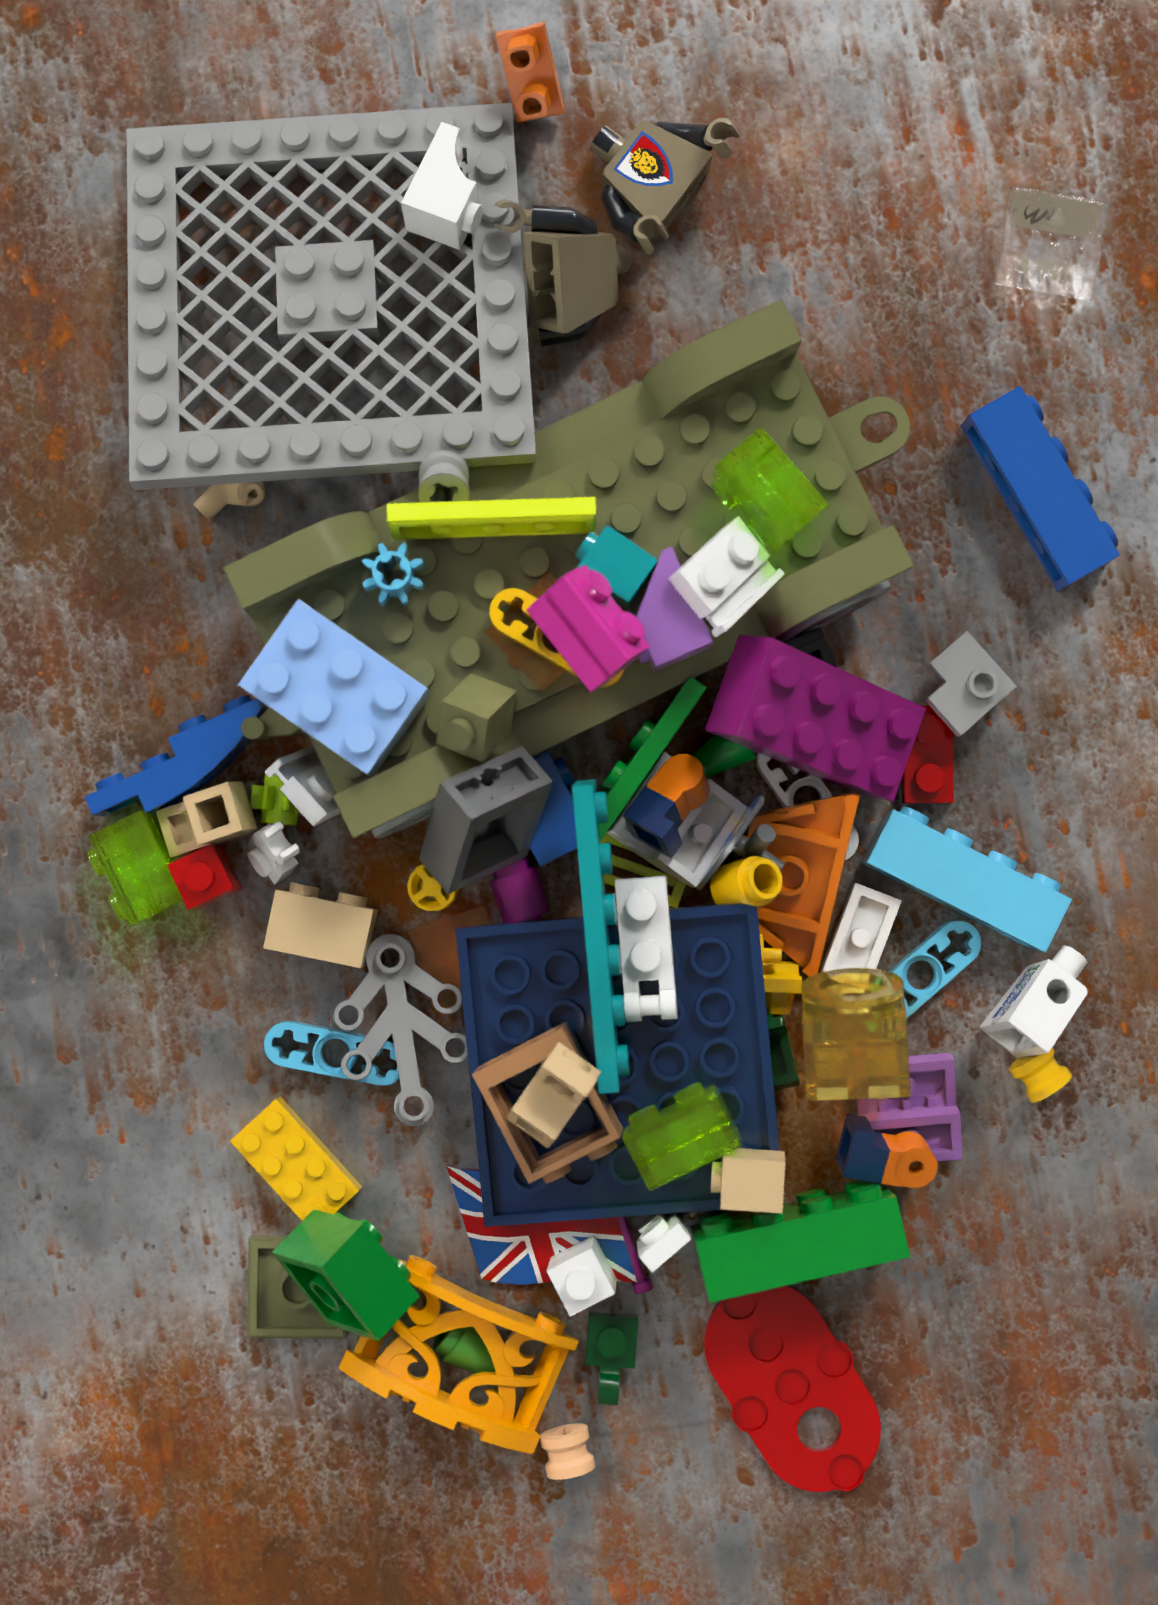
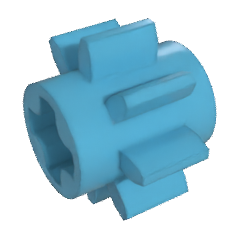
[362,542,425,606]

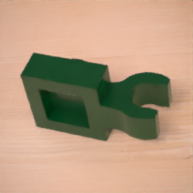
[585,1311,638,1405]

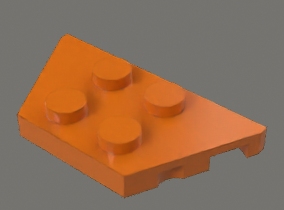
[742,792,861,979]

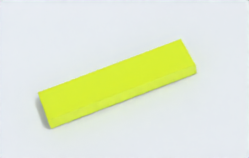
[387,497,596,540]

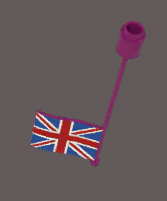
[446,856,653,1294]

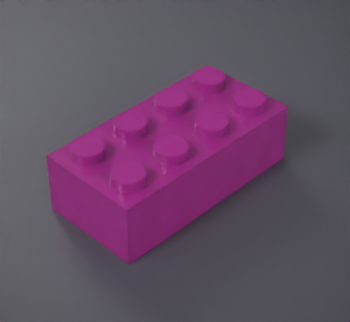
[705,635,926,802]

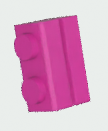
[526,564,650,693]

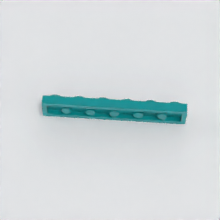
[572,779,630,1094]

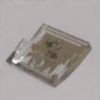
[994,186,1109,301]

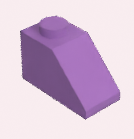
[636,547,714,672]

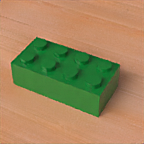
[690,1179,910,1303]

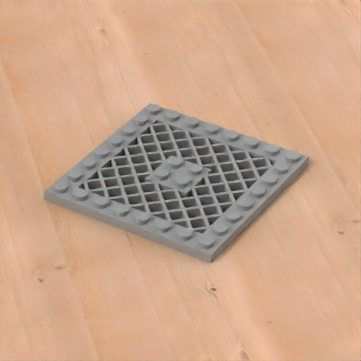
[127,103,537,490]

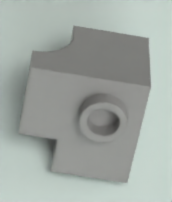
[925,631,1017,737]

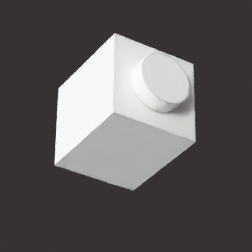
[547,1235,617,1316]

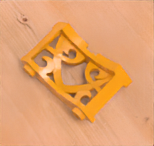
[338,1255,579,1454]

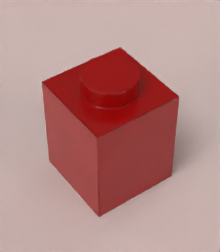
[167,843,243,910]

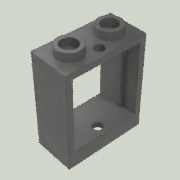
[419,746,553,894]

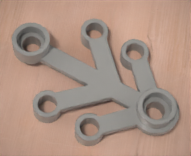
[334,934,468,1126]

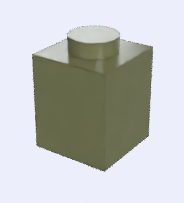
[436,673,517,762]

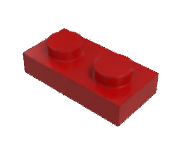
[901,705,954,804]

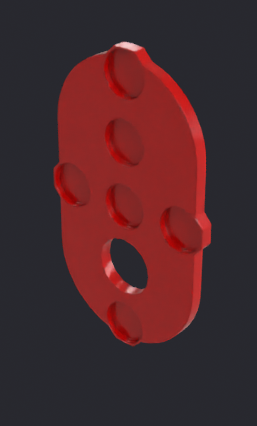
[704,1285,881,1492]

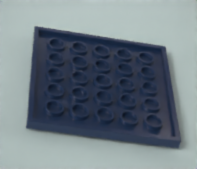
[455,904,785,1227]

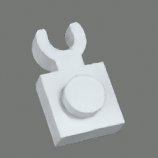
[247,821,300,885]

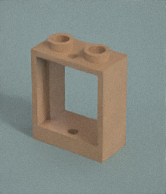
[472,1021,623,1184]

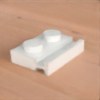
[668,516,784,637]
[265,745,341,827]

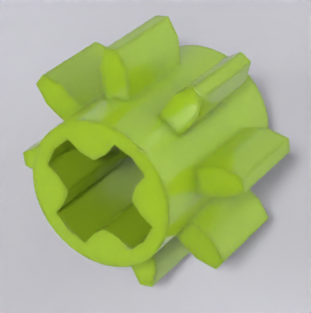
[250,773,302,826]

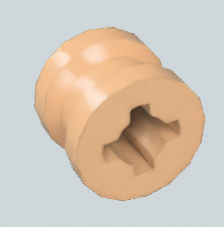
[540,1423,595,1480]

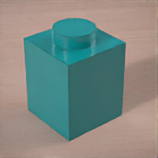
[574,525,658,610]

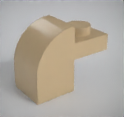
[156,781,258,858]
[506,1042,601,1148]

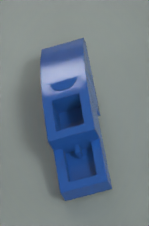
[85,695,268,817]

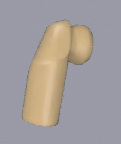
[193,482,265,521]

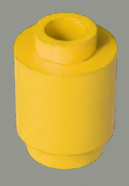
[710,856,782,907]

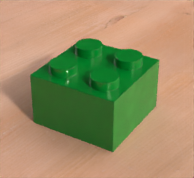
[272,1209,420,1342]

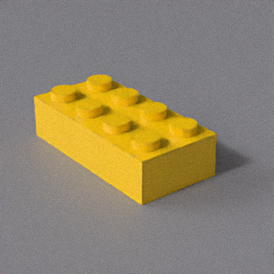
[230,1096,362,1221]

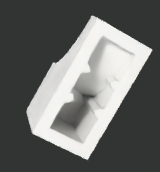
[401,122,483,250]

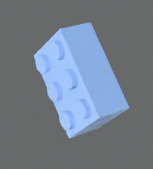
[238,599,432,777]

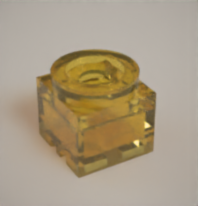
[801,968,910,1101]

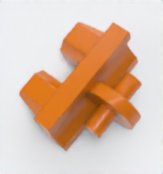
[496,22,565,123]

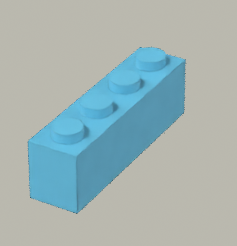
[860,806,1072,953]

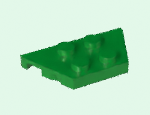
[599,676,707,840]

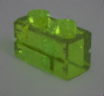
[712,427,829,552]
[87,810,184,926]
[622,1082,742,1191]

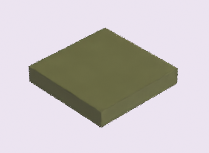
[247,1235,348,1339]

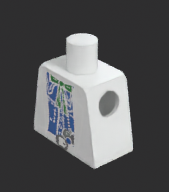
[979,945,1088,1058]

